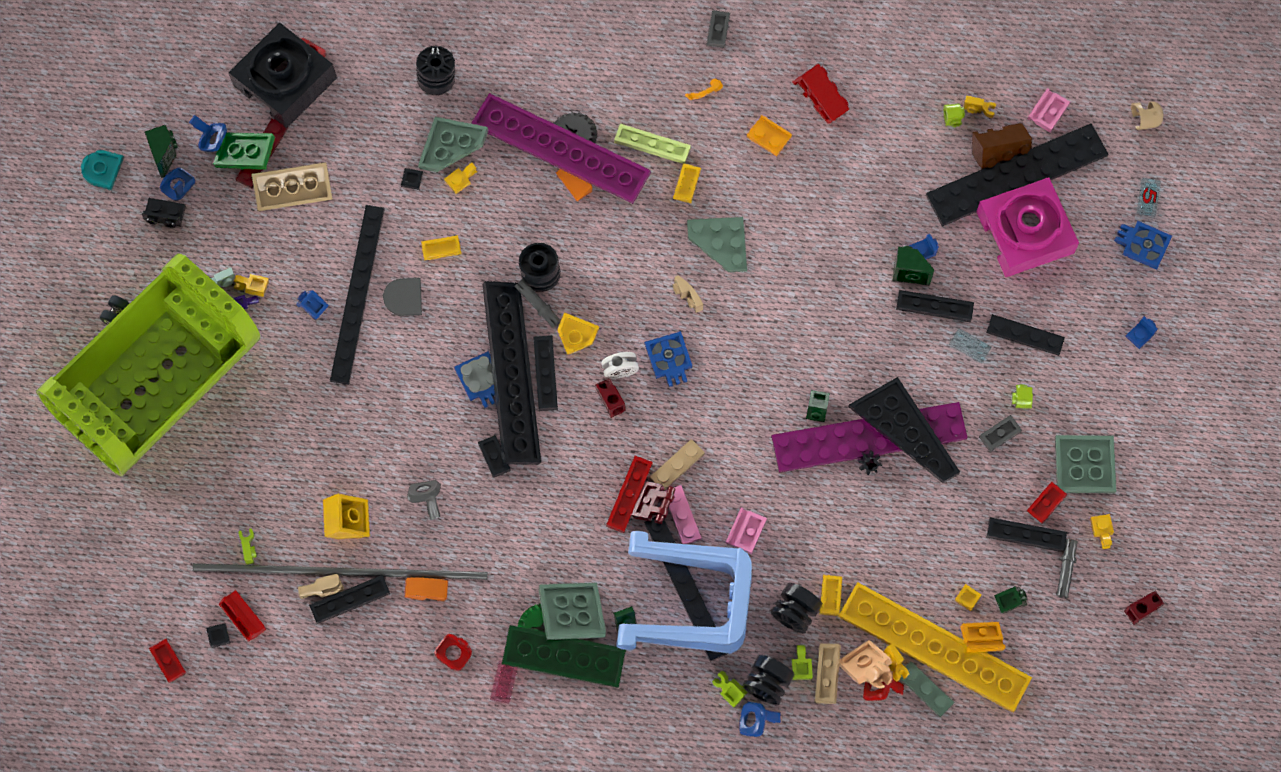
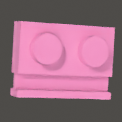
[1028,88,1070,132]
[725,507,767,555]

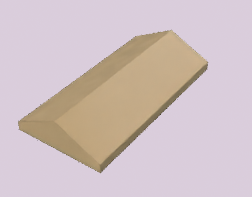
[252,162,332,211]

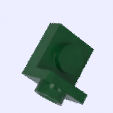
[806,390,830,422]
[994,586,1028,614]
[613,606,637,632]

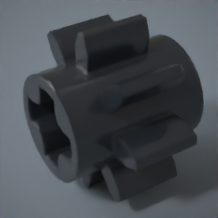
[857,450,882,475]

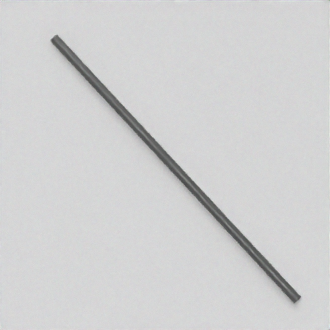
[193,563,488,580]

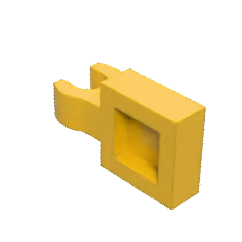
[963,95,996,118]
[444,163,477,194]
[234,274,269,297]
[1090,514,1114,549]
[883,644,909,681]

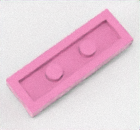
[663,485,701,544]

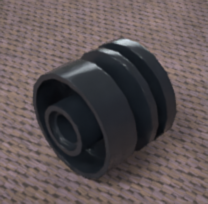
[416,46,455,95]
[519,243,561,292]
[770,583,823,634]
[743,655,795,705]

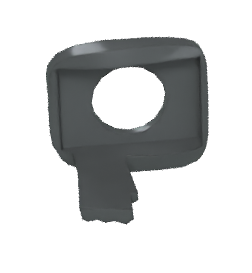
[407,480,441,520]

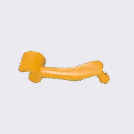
[685,79,723,100]

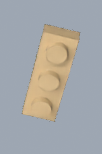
[649,439,705,491]
[815,644,841,704]

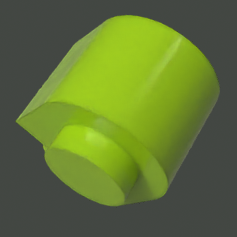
[943,103,965,127]
[1012,384,1033,409]

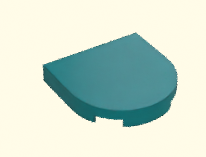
[81,150,124,190]

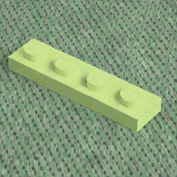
[614,124,691,164]

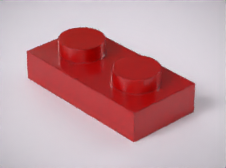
[1027,481,1067,524]
[149,639,186,683]

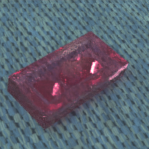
[490,661,518,704]

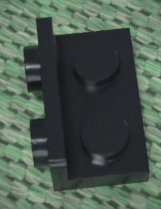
[142,198,186,228]

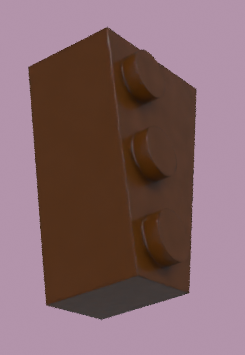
[972,123,1032,169]

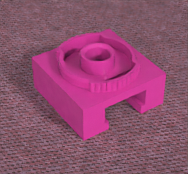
[976,178,1079,277]

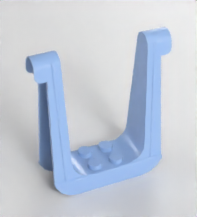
[616,531,752,654]

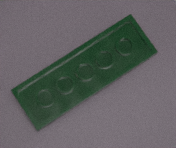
[501,625,626,688]

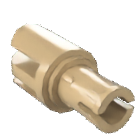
[298,574,344,599]

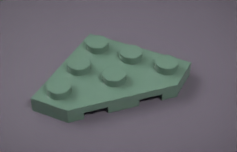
[418,117,489,172]
[687,217,747,272]

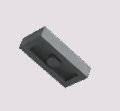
[706,10,730,48]
[979,415,1022,452]

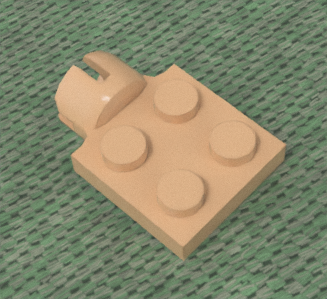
[839,640,892,688]

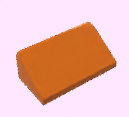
[556,169,592,201]

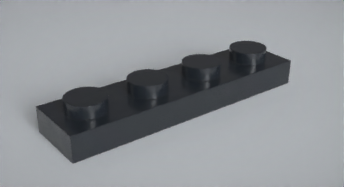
[896,290,974,322]
[986,314,1065,356]
[533,335,558,411]
[986,517,1067,552]
[309,575,390,624]

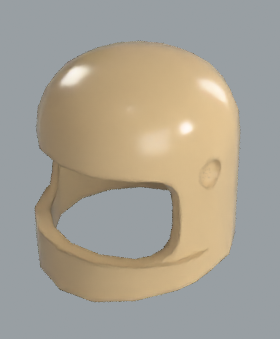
[1131,101,1163,130]

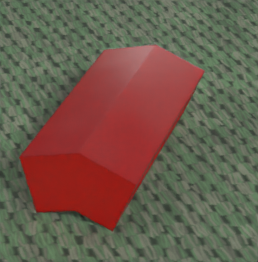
[218,590,267,642]

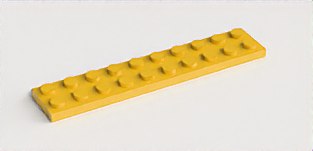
[838,582,1032,713]

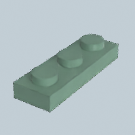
[900,662,954,717]

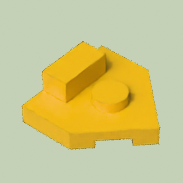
[557,312,600,355]

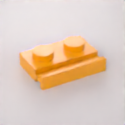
[746,115,792,156]
[960,622,1006,652]

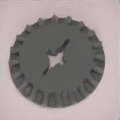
[553,112,597,143]

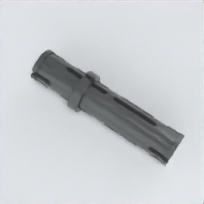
[514,279,561,329]
[1056,539,1078,599]

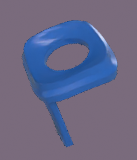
[189,115,227,152]
[160,167,196,201]
[739,702,781,737]

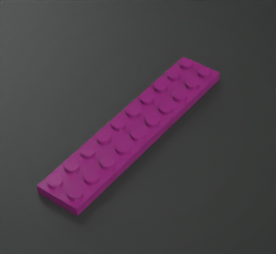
[471,93,651,204]
[771,402,968,473]

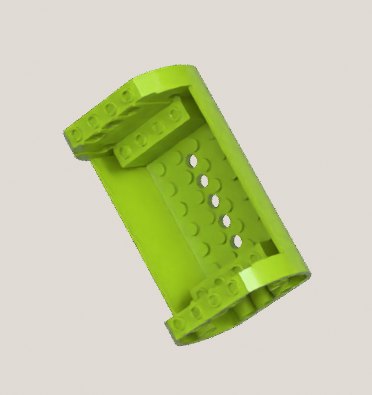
[36,253,261,477]

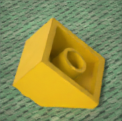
[323,494,370,539]

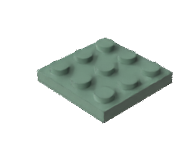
[1055,435,1116,493]
[538,583,606,640]

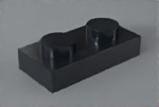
[478,435,511,478]

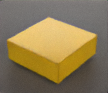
[954,584,982,611]

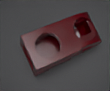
[595,378,626,418]
[1124,591,1165,625]

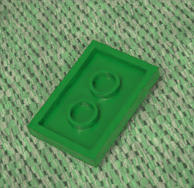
[213,132,275,170]

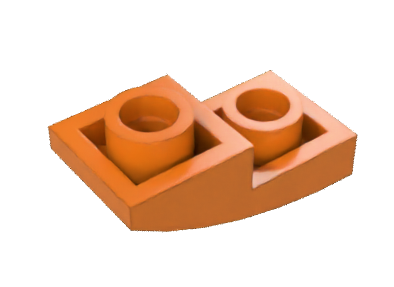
[404,578,448,601]

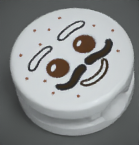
[601,352,639,379]

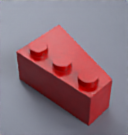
[792,63,850,124]

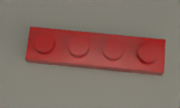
[606,455,653,533]

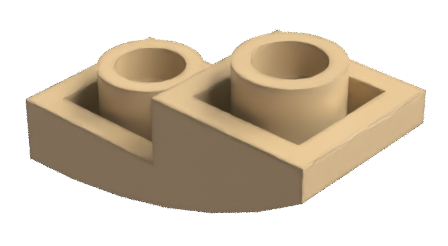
[672,276,703,313]

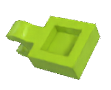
[238,528,257,565]
[791,645,813,680]

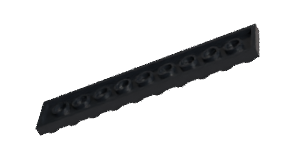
[926,123,1108,227]
[482,281,541,465]

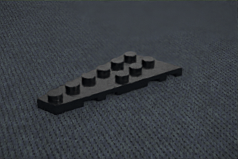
[848,377,960,483]

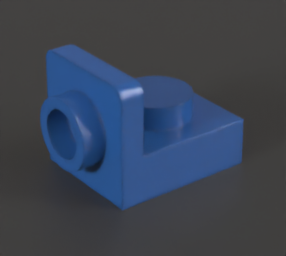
[909,234,939,260]
[296,290,329,320]
[1125,316,1158,349]

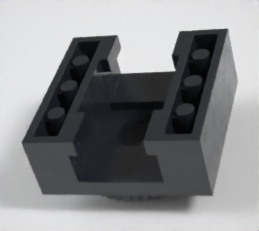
[228,22,337,129]

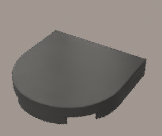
[383,278,422,316]

